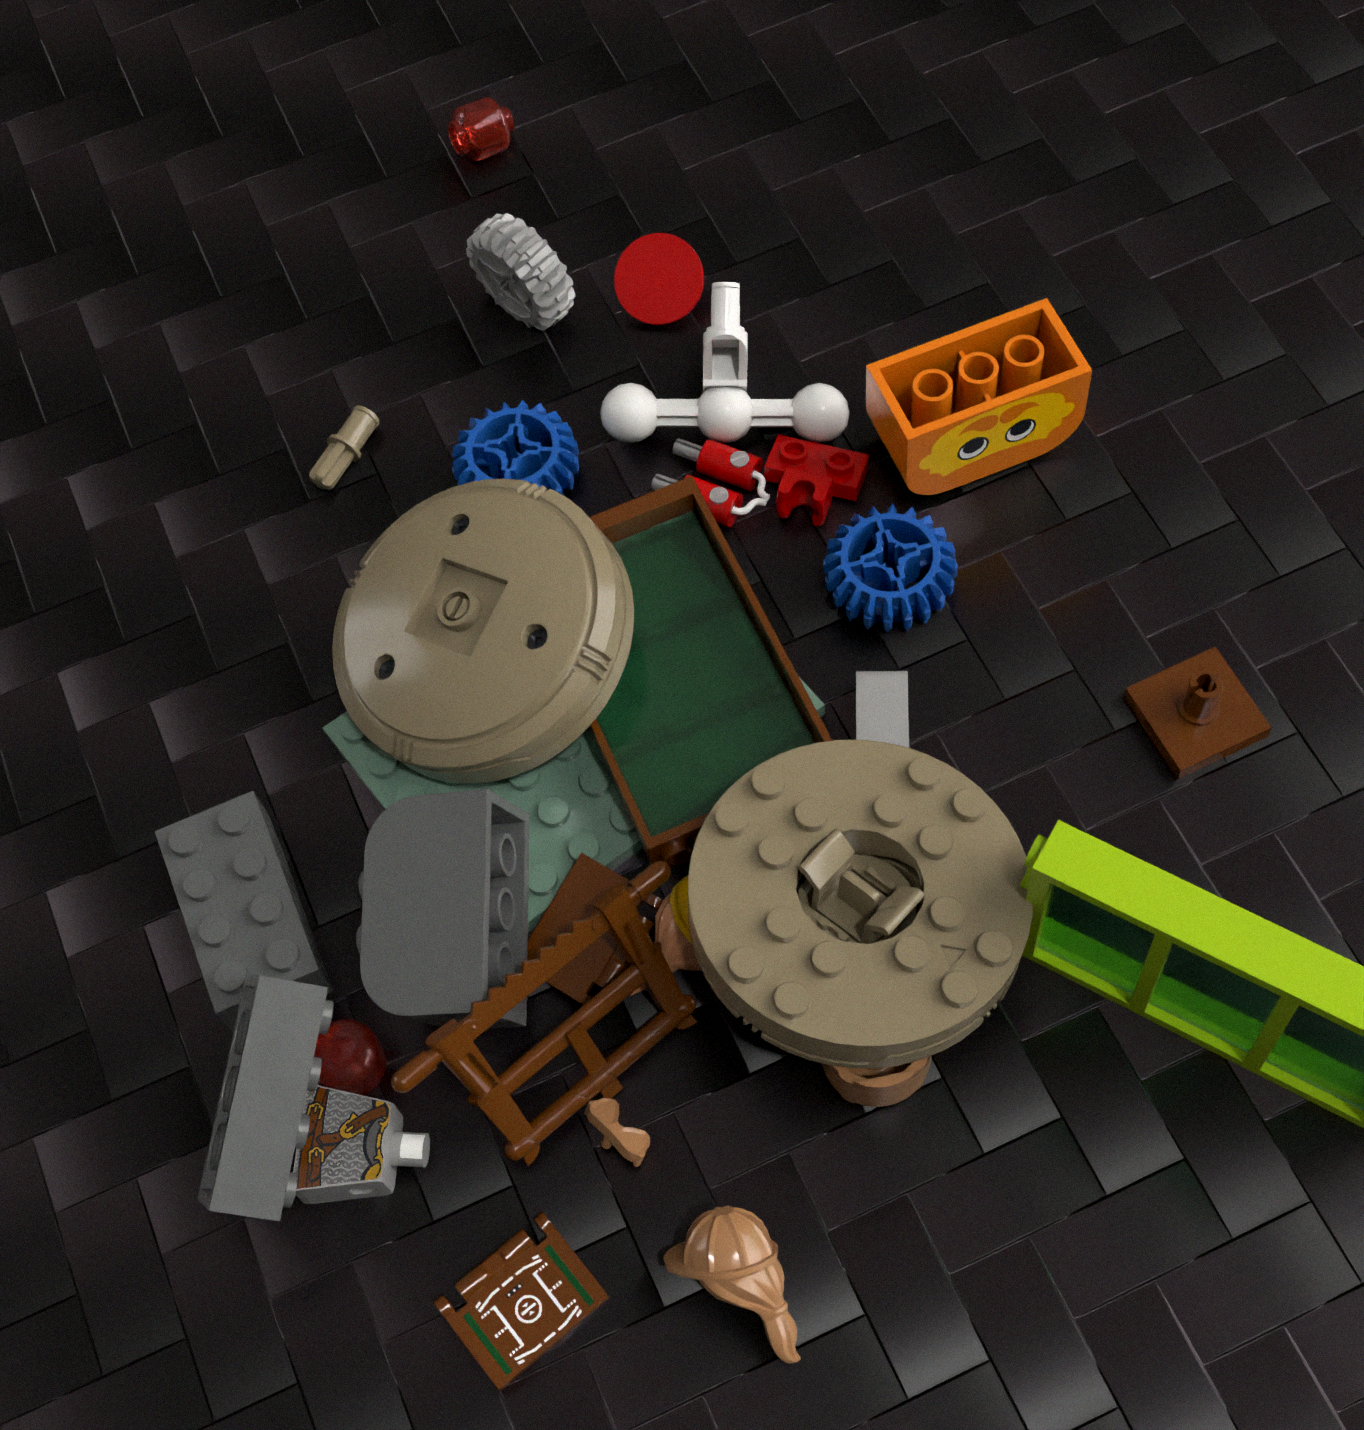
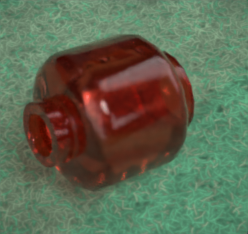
[447,97,515,161]
[314,1019,386,1096]

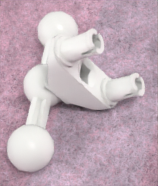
[600,282,850,443]

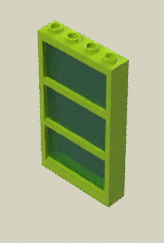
[1020,820,1364,1128]

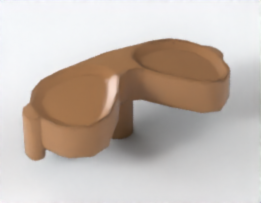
[584,1098,650,1167]

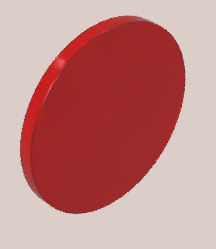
[614,233,704,325]

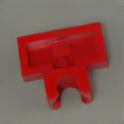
[764,434,870,526]

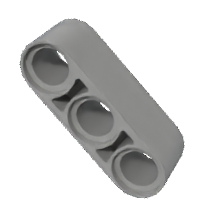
[856,671,909,748]

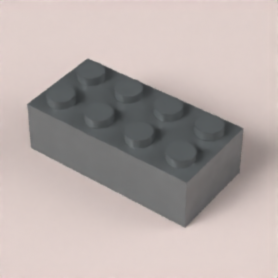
[155,791,334,1032]
[197,975,333,1221]

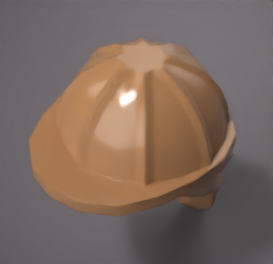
[663,1205,801,1364]

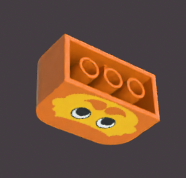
[866,298,1092,495]

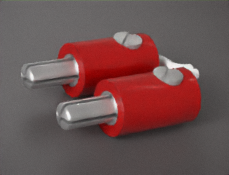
[651,438,770,528]

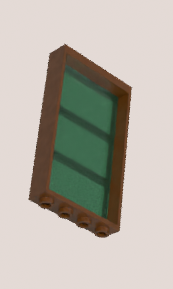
[587,476,833,867]

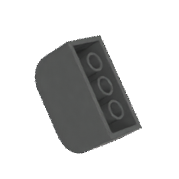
[356,789,530,1028]

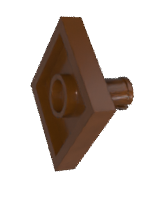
[1123,647,1272,779]

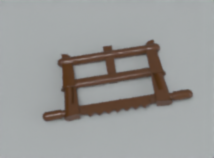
[391,861,697,1166]

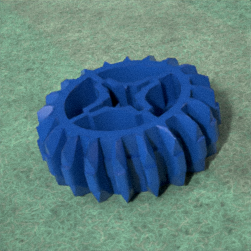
[452,399,580,496]
[823,503,958,633]

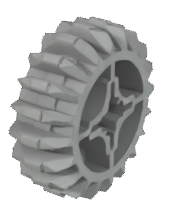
[466,213,576,331]

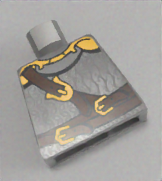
[293,1085,430,1204]

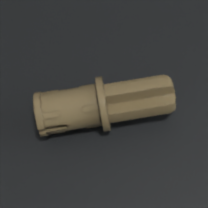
[309,405,380,490]

